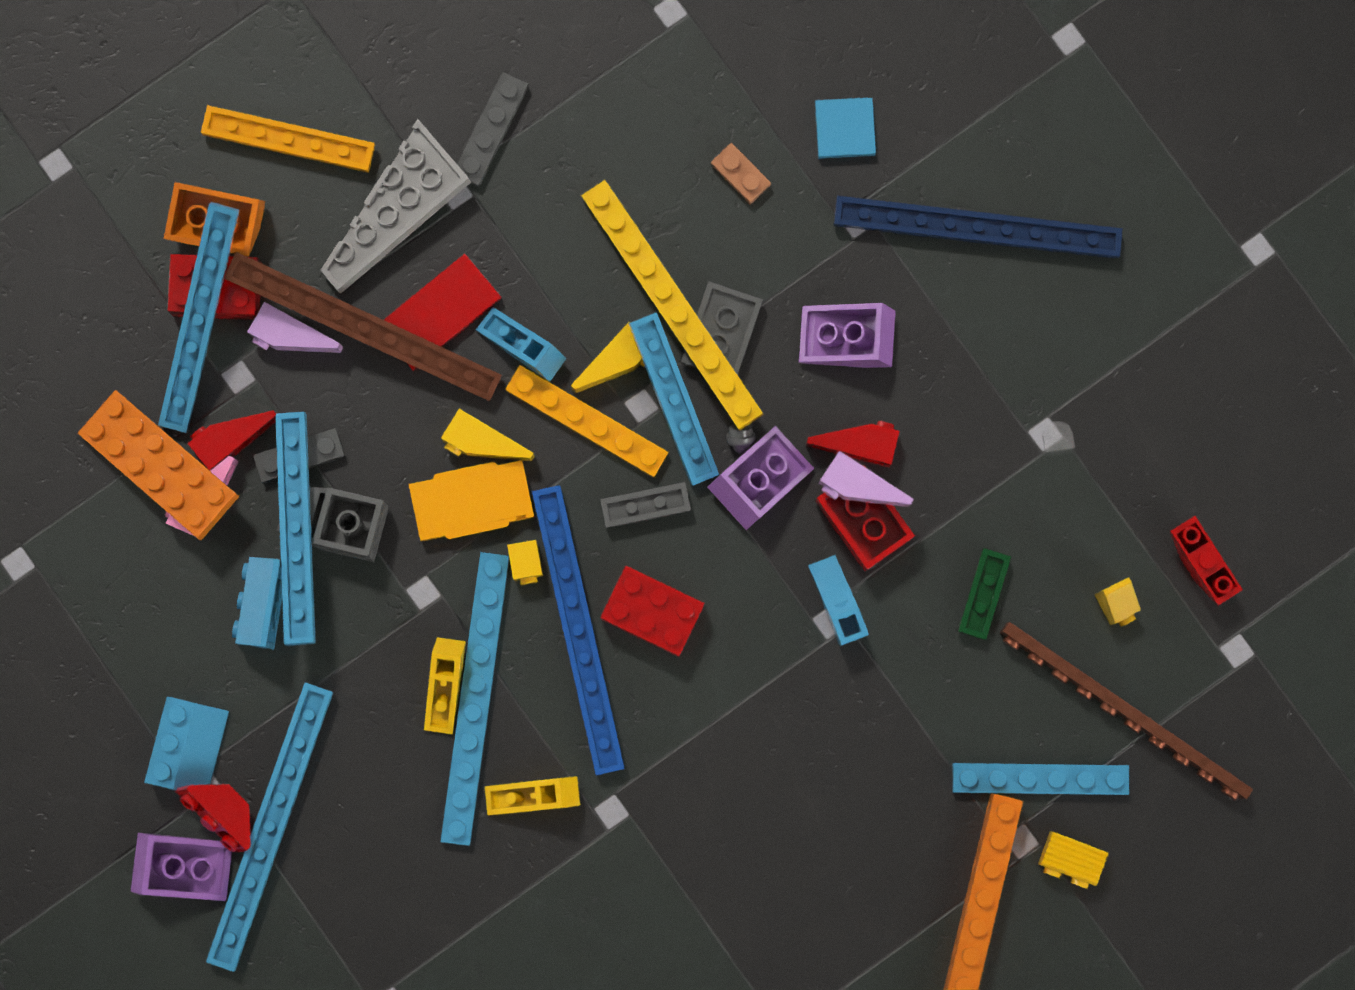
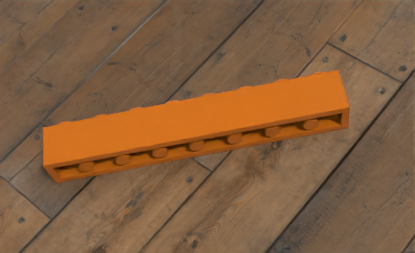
[944,793,1023,990]

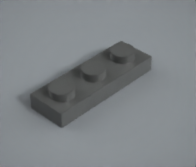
[253,428,345,484]
[600,482,691,529]

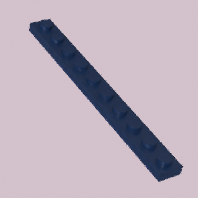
[834,196,1123,259]

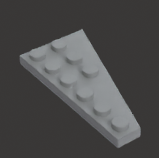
[321,119,471,294]

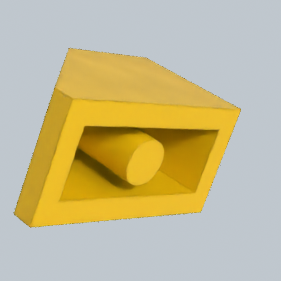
[1094,577,1141,627]

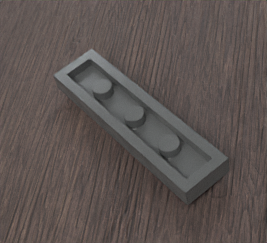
[457,72,529,187]

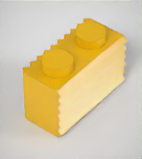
[1038,831,1108,889]

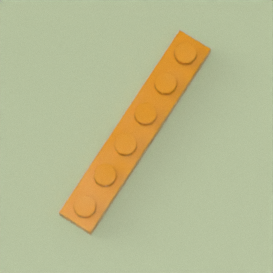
[201,105,375,173]
[505,365,669,478]

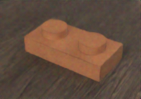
[711,143,771,205]

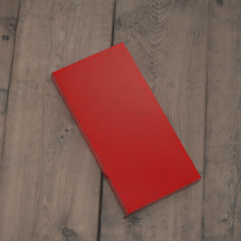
[384,254,502,371]

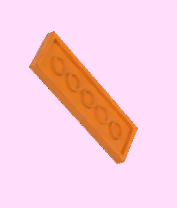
[78,390,239,541]

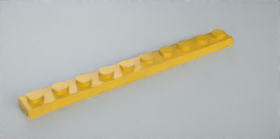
[581,180,764,431]

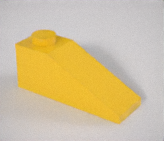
[571,322,645,393]
[441,409,535,461]
[424,637,466,734]
[485,776,580,816]

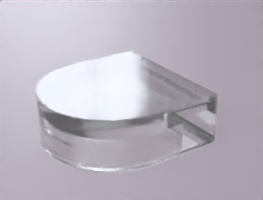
[1042,421,1075,453]

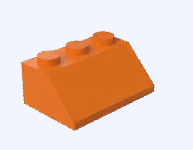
[164,182,266,257]

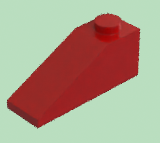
[188,410,277,471]
[806,421,900,467]

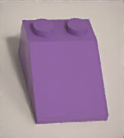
[799,303,895,368]
[707,426,814,530]
[131,833,232,901]

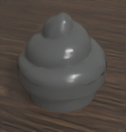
[726,425,755,455]

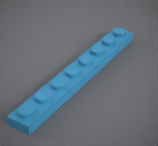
[158,202,240,433]
[275,412,316,646]

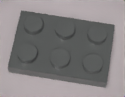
[681,281,763,375]

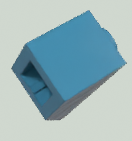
[808,555,869,647]

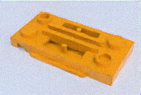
[409,460,534,542]

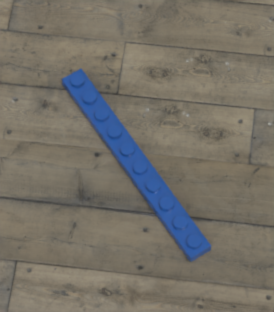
[532,485,625,775]

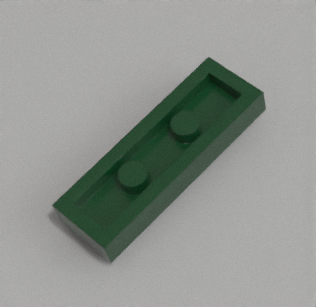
[957,548,1011,640]

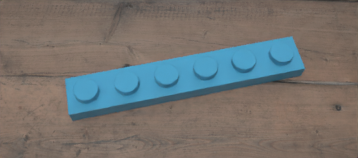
[628,313,719,485]
[952,763,1129,795]

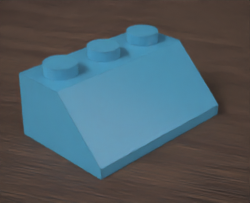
[232,557,282,650]
[144,696,229,790]

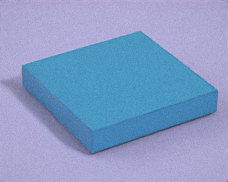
[815,97,876,159]

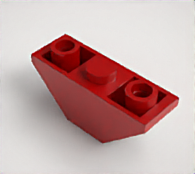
[1170,516,1243,606]
[175,784,251,853]

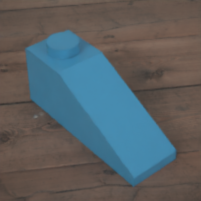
[476,307,567,382]

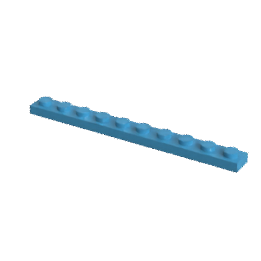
[441,552,510,846]
[206,683,333,972]

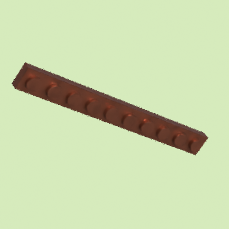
[224,252,502,401]
[1000,622,1253,800]

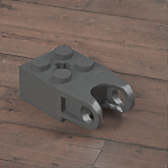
[276,487,389,562]

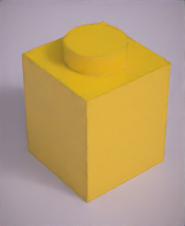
[507,540,543,585]

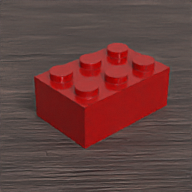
[167,254,262,320]
[815,465,915,572]
[600,565,705,657]

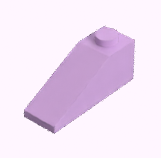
[247,302,343,353]
[819,451,914,507]

